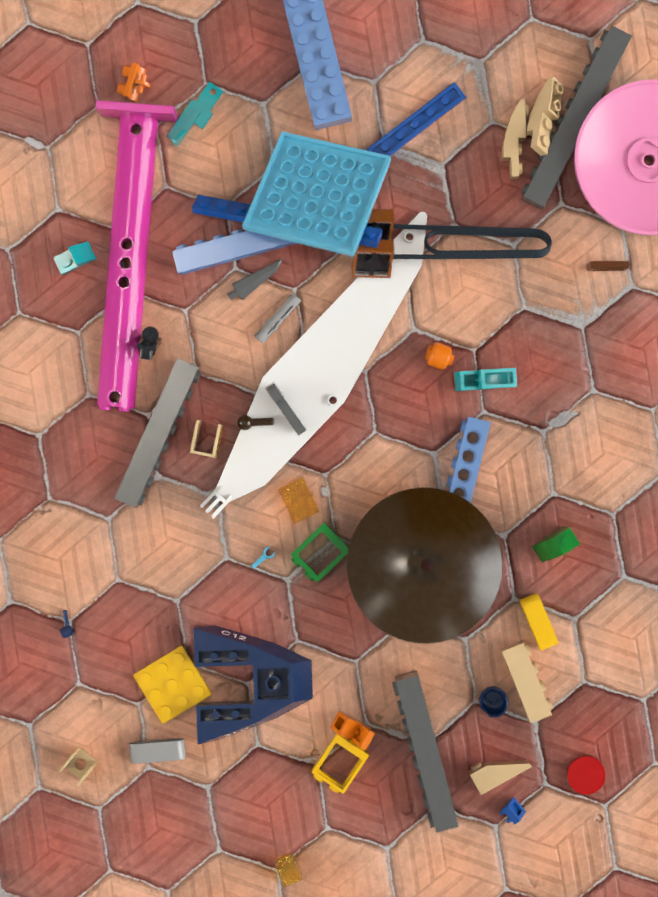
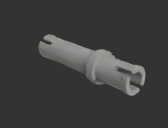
[254,293,301,344]

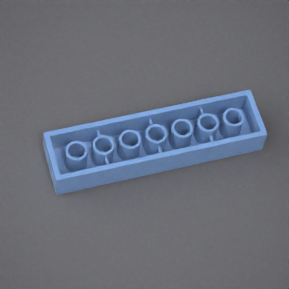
[282,0,352,131]

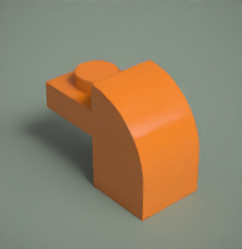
[330,711,375,750]

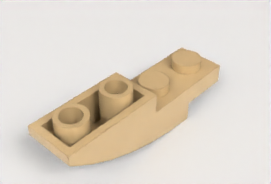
[526,76,563,156]
[502,99,529,180]

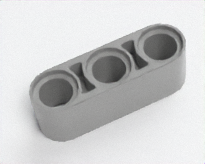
[129,738,186,764]

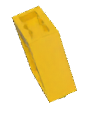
[311,733,369,794]

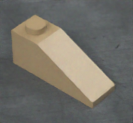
[468,760,532,795]

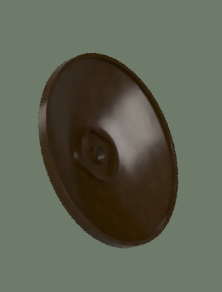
[347,487,502,644]

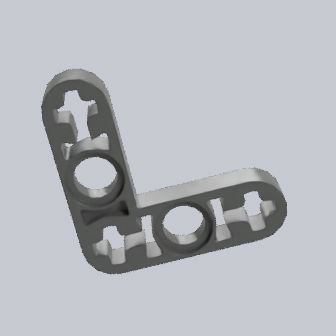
[266,382,306,436]

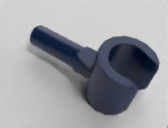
[60,610,73,638]

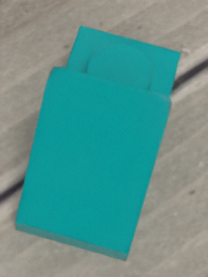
[53,242,97,275]

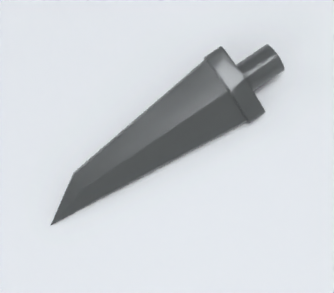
[227,258,283,301]

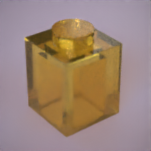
[275,854,302,887]

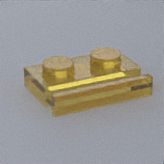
[278,477,320,524]

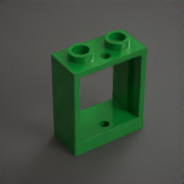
[291,522,349,582]

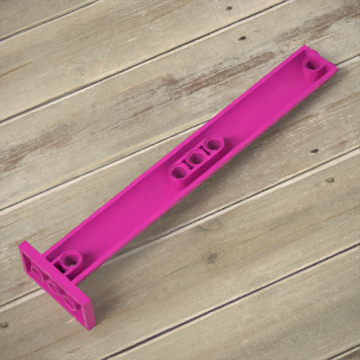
[96,100,178,412]

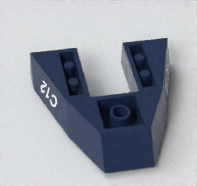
[193,625,313,744]

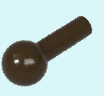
[237,415,274,430]

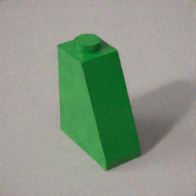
[532,526,580,563]

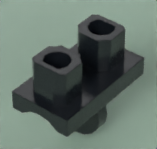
[137,326,162,360]

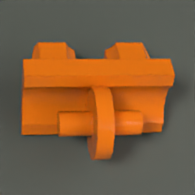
[117,62,150,102]

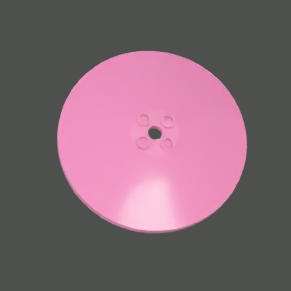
[574,80,658,236]

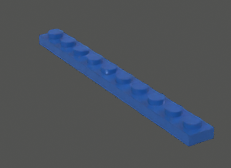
[192,195,382,248]

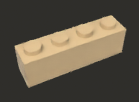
[500,641,553,723]

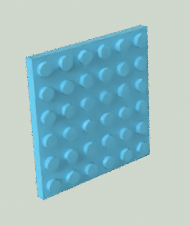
[242,131,391,257]

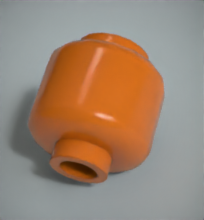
[425,342,454,370]

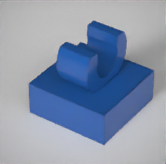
[499,797,526,825]

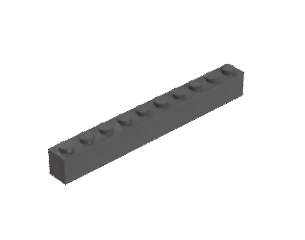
[521,25,632,210]

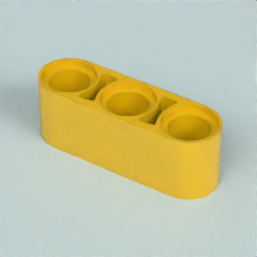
[519,593,559,651]

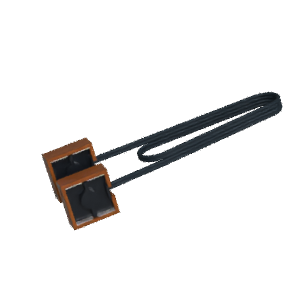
[352,209,552,278]

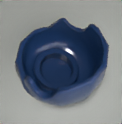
[479,686,508,718]

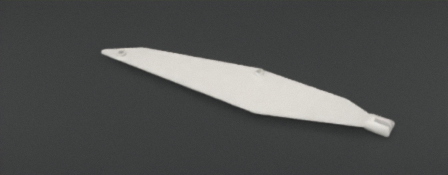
[200,212,427,519]

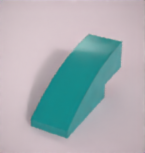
[454,368,517,392]

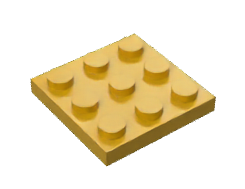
[133,645,212,724]

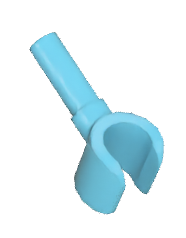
[251,547,275,569]

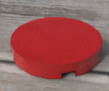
[566,755,606,795]

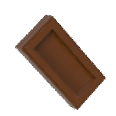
[588,261,629,271]

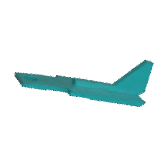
[166,82,224,147]

